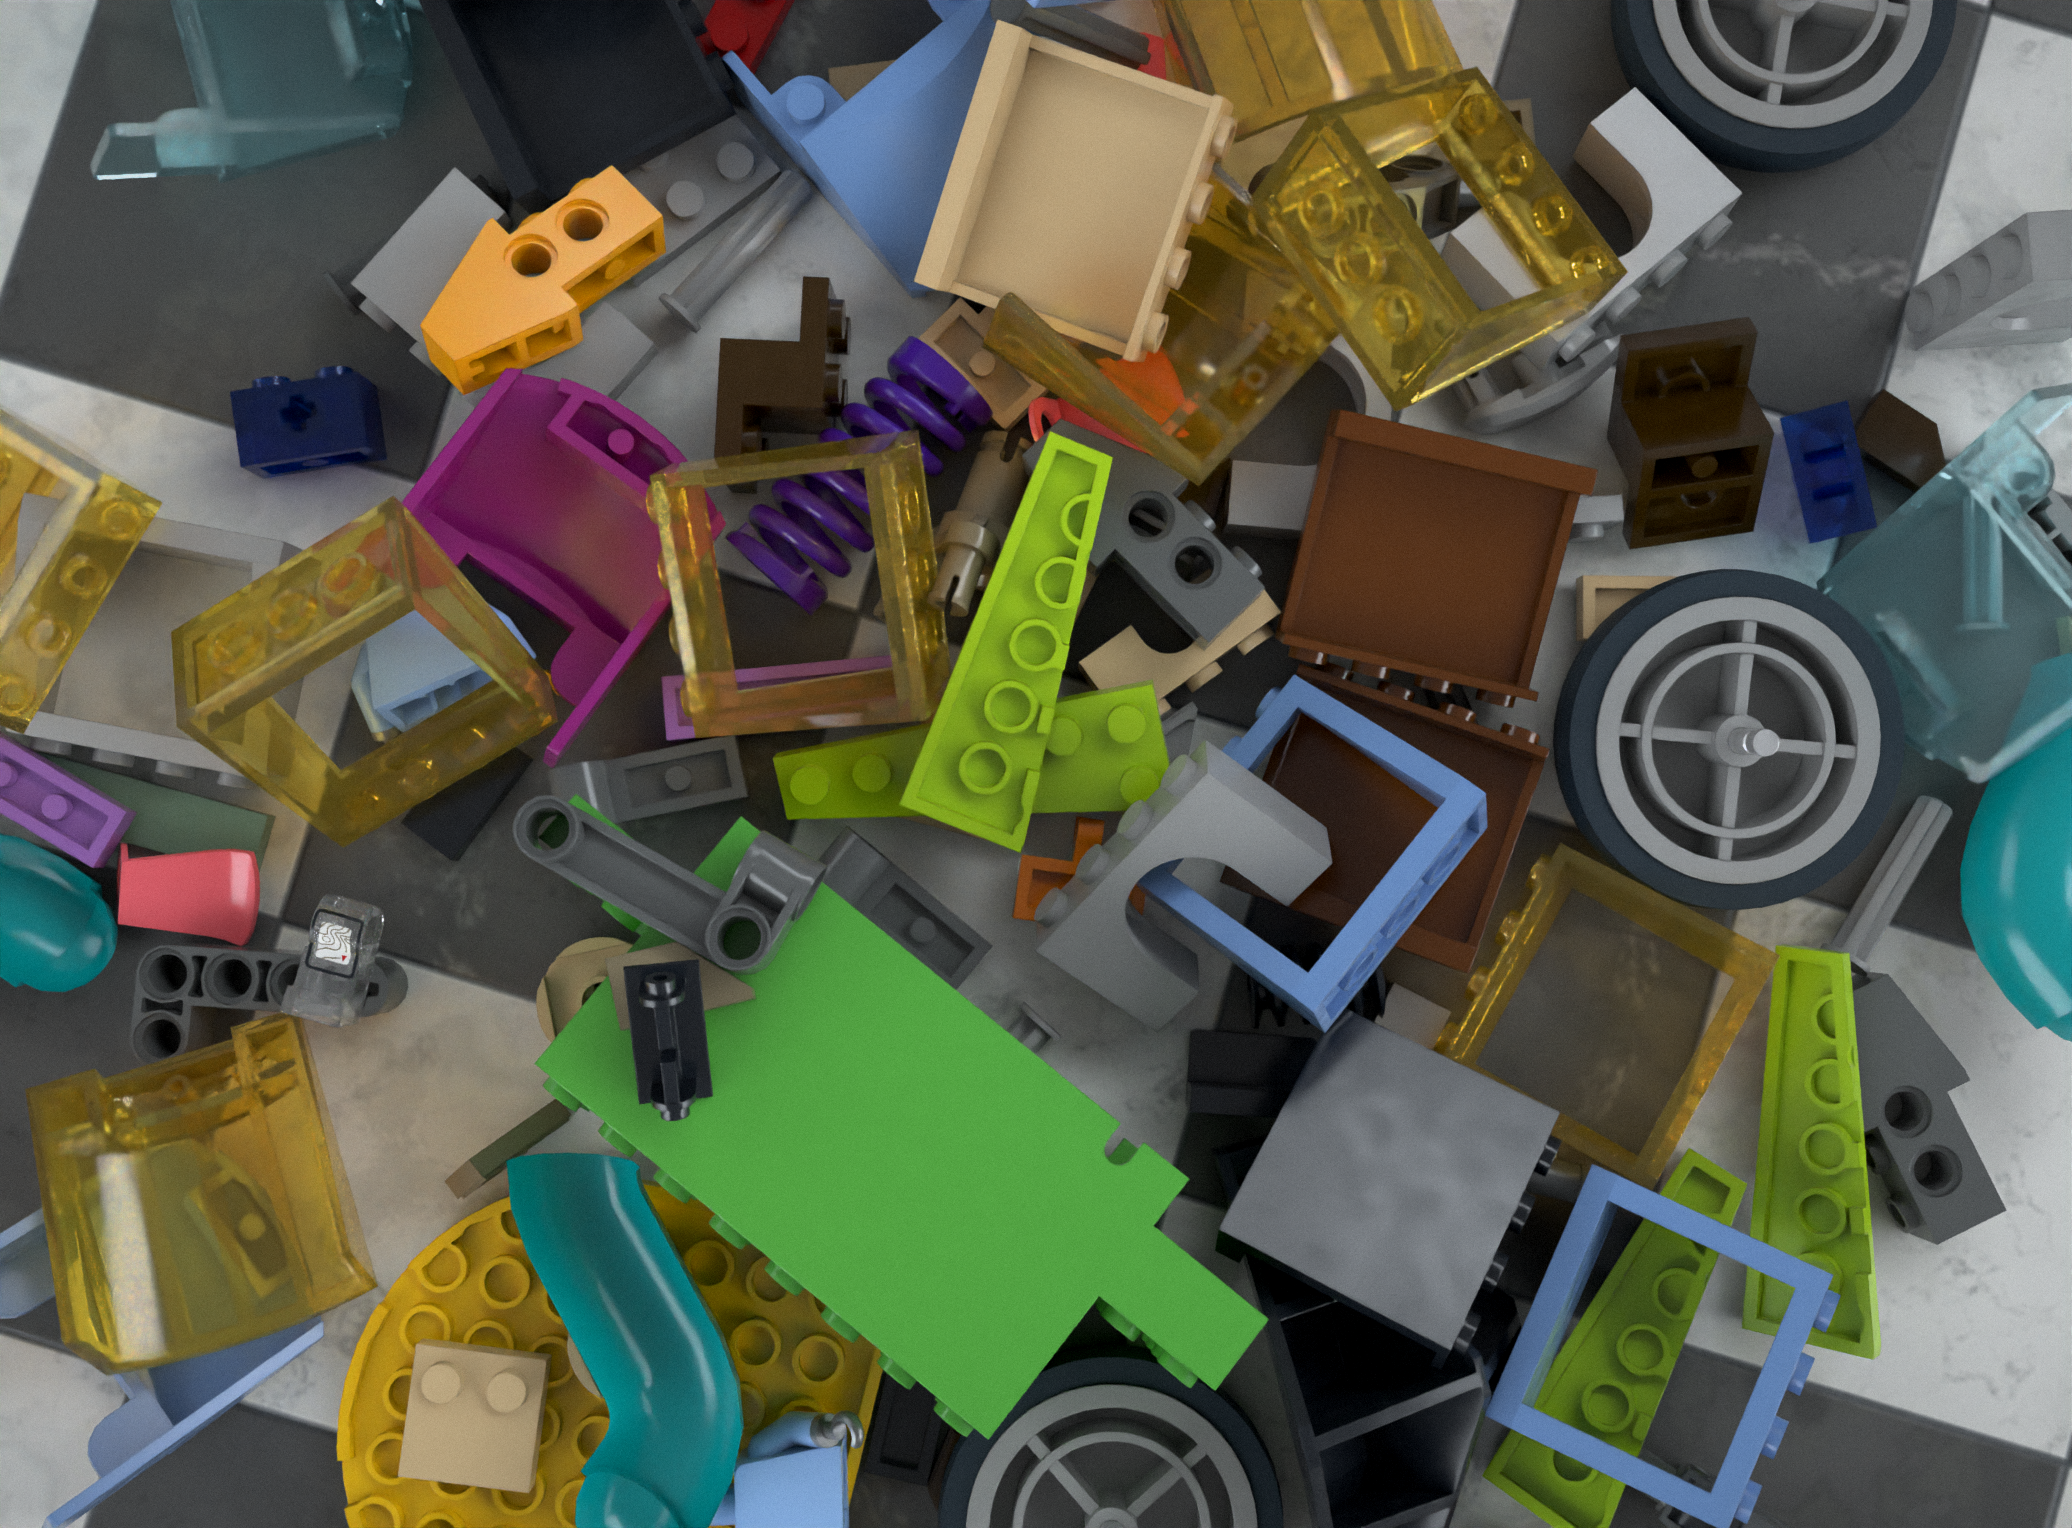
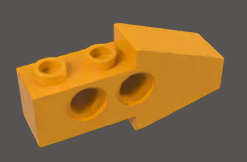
[420,165,666,395]

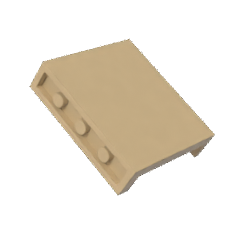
[914,19,1238,362]

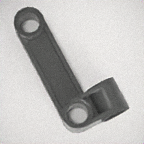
[513,795,827,975]

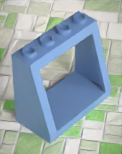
[1136,675,1488,1033]
[1485,1164,1841,1528]

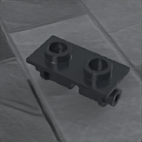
[623,959,713,1121]

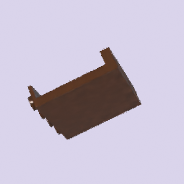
[1275,409,1598,708]
[1219,662,1550,975]

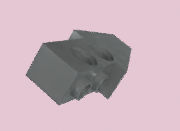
[1022,419,1265,651]
[1852,972,2007,1245]

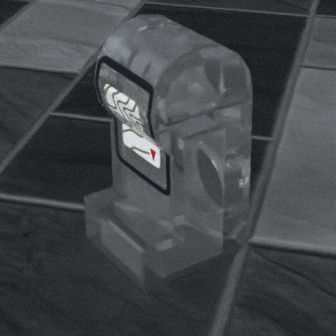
[279,893,384,1028]

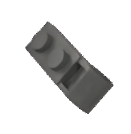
[547,734,750,825]
[818,825,993,990]

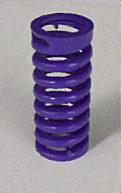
[724,336,993,616]

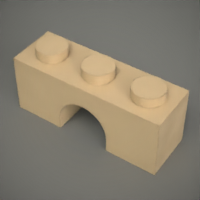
[1078,569,1281,716]

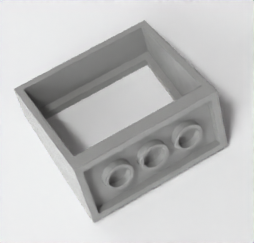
[6,492,328,791]

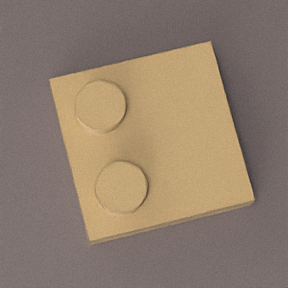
[398,1338,552,1493]

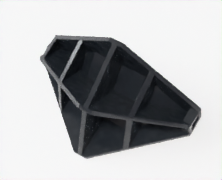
[1211,1134,1522,1528]

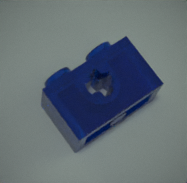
[230,366,387,479]
[1779,400,1877,544]

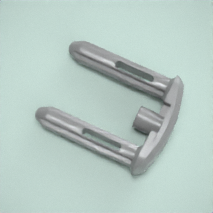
[1388,190,1624,435]

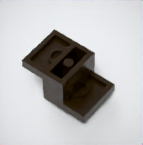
[713,276,851,494]
[1606,317,1774,550]

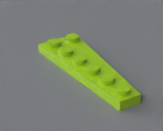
[899,431,1113,853]
[773,679,1170,820]
[1742,944,1881,1360]
[1482,1148,1748,1528]

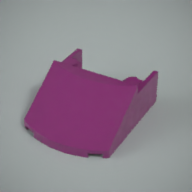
[327,368,726,768]

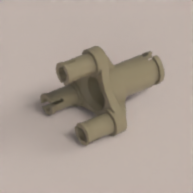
[873,430,1033,629]

